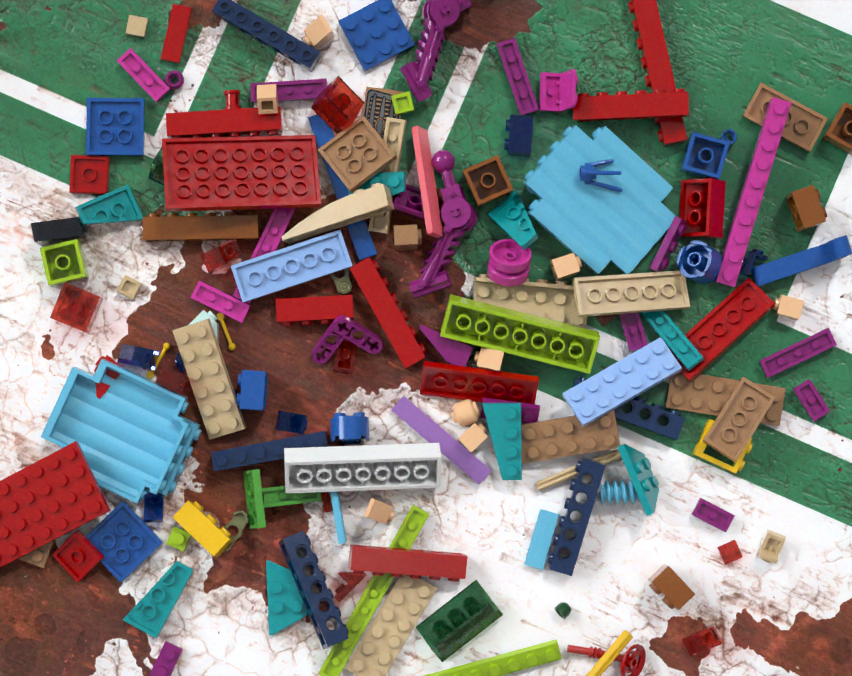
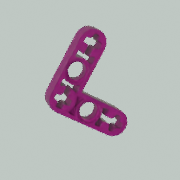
[312,315,383,364]

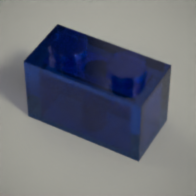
[504,115,533,157]

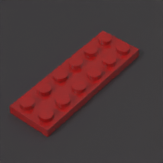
[669,278,775,382]
[420,361,539,404]

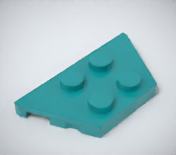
[617,444,659,516]
[266,560,307,635]

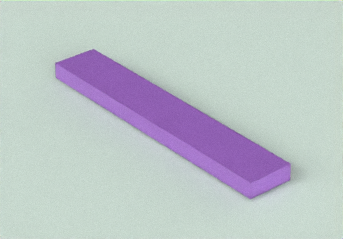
[391,396,491,484]

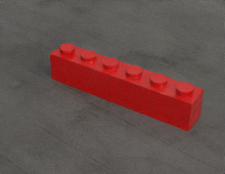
[573,88,690,122]
[166,106,283,138]
[349,257,427,369]
[348,544,468,582]

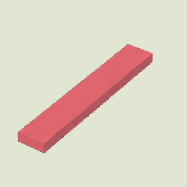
[411,126,443,238]

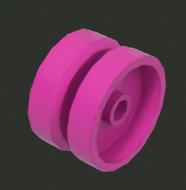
[487,239,531,287]

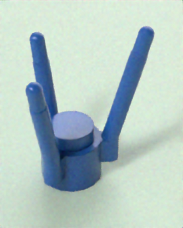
[579,159,622,192]

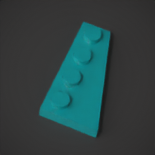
[482,403,522,480]
[123,560,194,638]

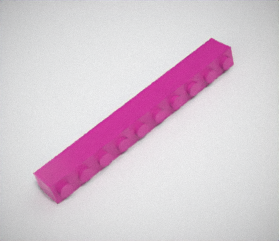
[714,97,792,287]

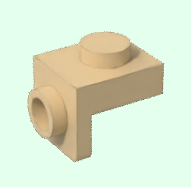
[759,530,786,563]

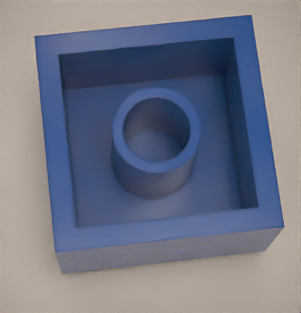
[680,132,730,180]
[237,370,268,411]

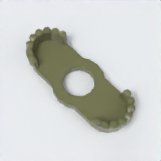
[330,268,353,295]
[223,510,249,552]

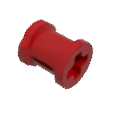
[223,90,241,110]

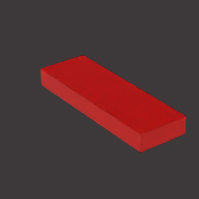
[161,4,192,64]

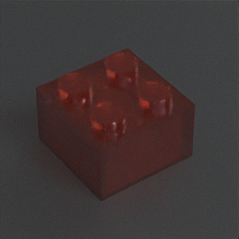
[50,282,104,333]

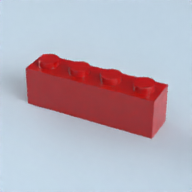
[275,295,354,326]

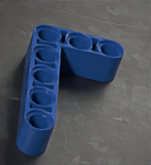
[751,235,852,287]

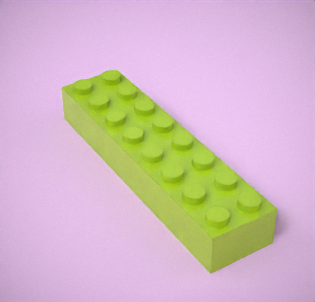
[440,294,600,374]

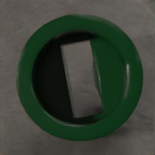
[554,602,571,619]

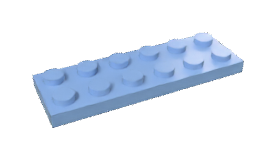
[231,230,352,303]
[562,337,682,427]

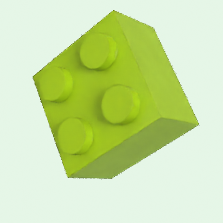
[40,239,89,287]

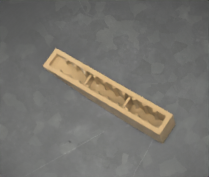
[282,183,395,244]

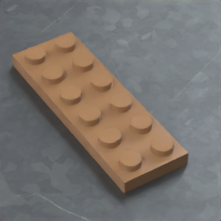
[665,372,786,426]
[522,410,620,464]

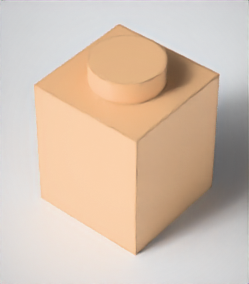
[257,84,278,114]
[773,295,804,320]
[458,423,488,453]

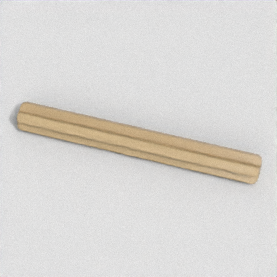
[535,448,622,491]

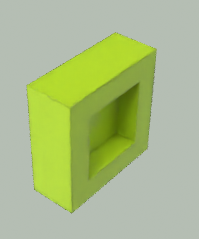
[391,91,414,115]
[166,526,191,552]

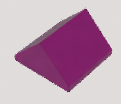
[392,184,438,222]

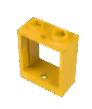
[692,419,753,474]

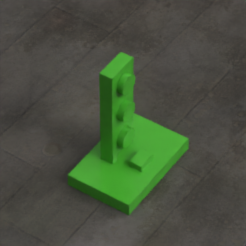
[243,469,322,529]

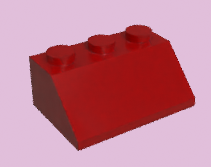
[679,178,726,239]

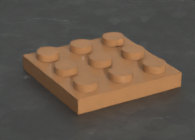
[318,115,397,193]

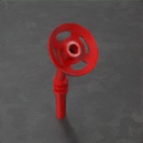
[567,644,646,676]

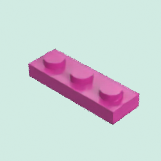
[117,48,170,103]
[190,281,251,323]

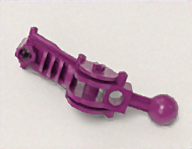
[400,0,472,102]
[410,150,478,298]

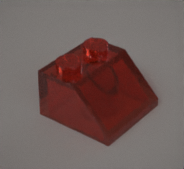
[311,76,364,134]

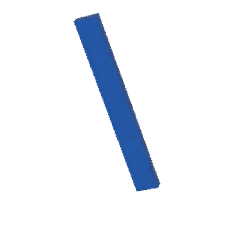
[308,111,377,261]

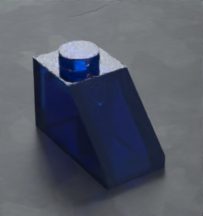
[118,344,159,370]

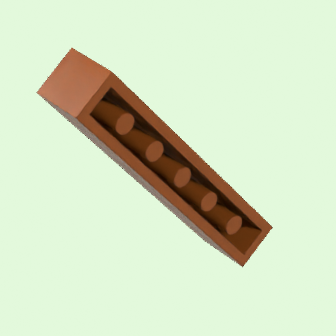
[143,212,260,242]

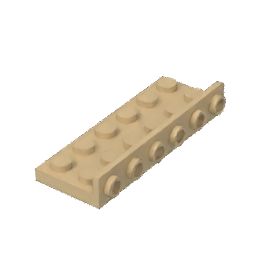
[473,274,587,328]

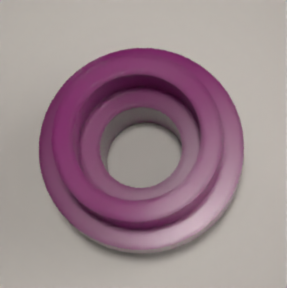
[165,70,184,90]

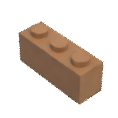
[394,225,422,251]

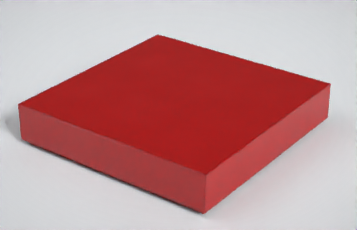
[69,155,110,195]
[52,529,104,583]

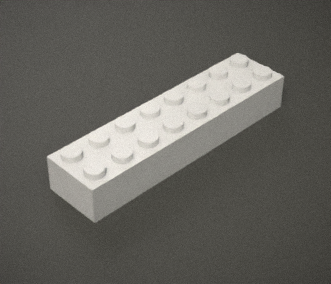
[284,443,441,493]

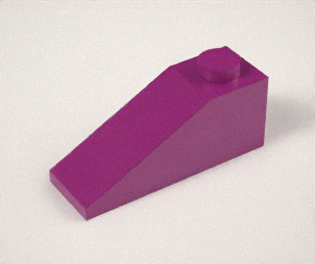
[419,325,473,366]

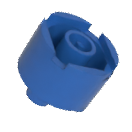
[677,241,722,284]
[330,412,370,444]

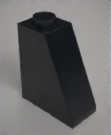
[31,217,88,246]

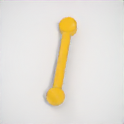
[216,313,236,351]
[146,343,170,378]

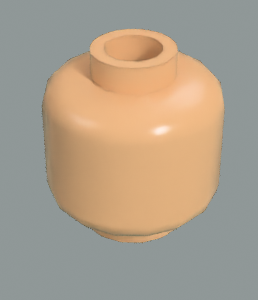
[451,399,481,427]

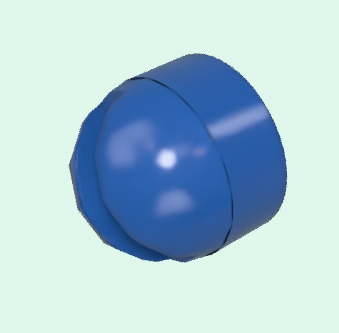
[721,129,737,145]

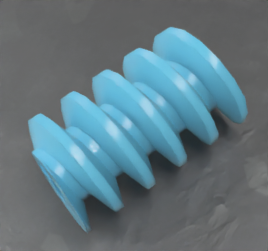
[599,480,639,505]

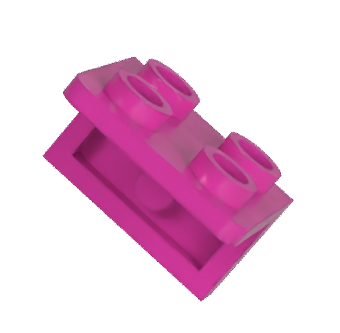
[540,69,578,113]

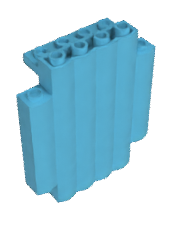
[523,125,676,274]
[41,359,202,503]

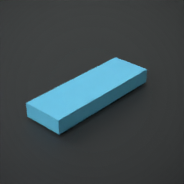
[330,491,347,544]
[524,509,559,570]

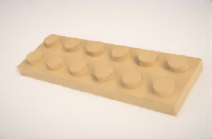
[572,270,690,317]
[172,318,247,440]
[345,574,437,676]

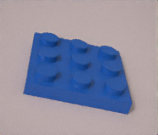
[338,0,415,72]
[86,98,145,156]
[86,501,163,583]

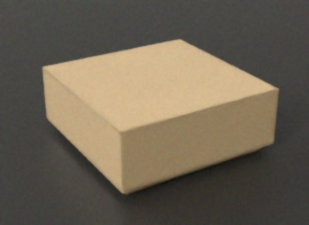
[126,15,149,38]
[116,275,143,301]

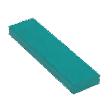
[641,311,704,371]

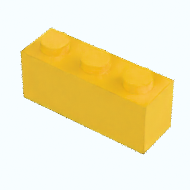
[172,500,233,558]

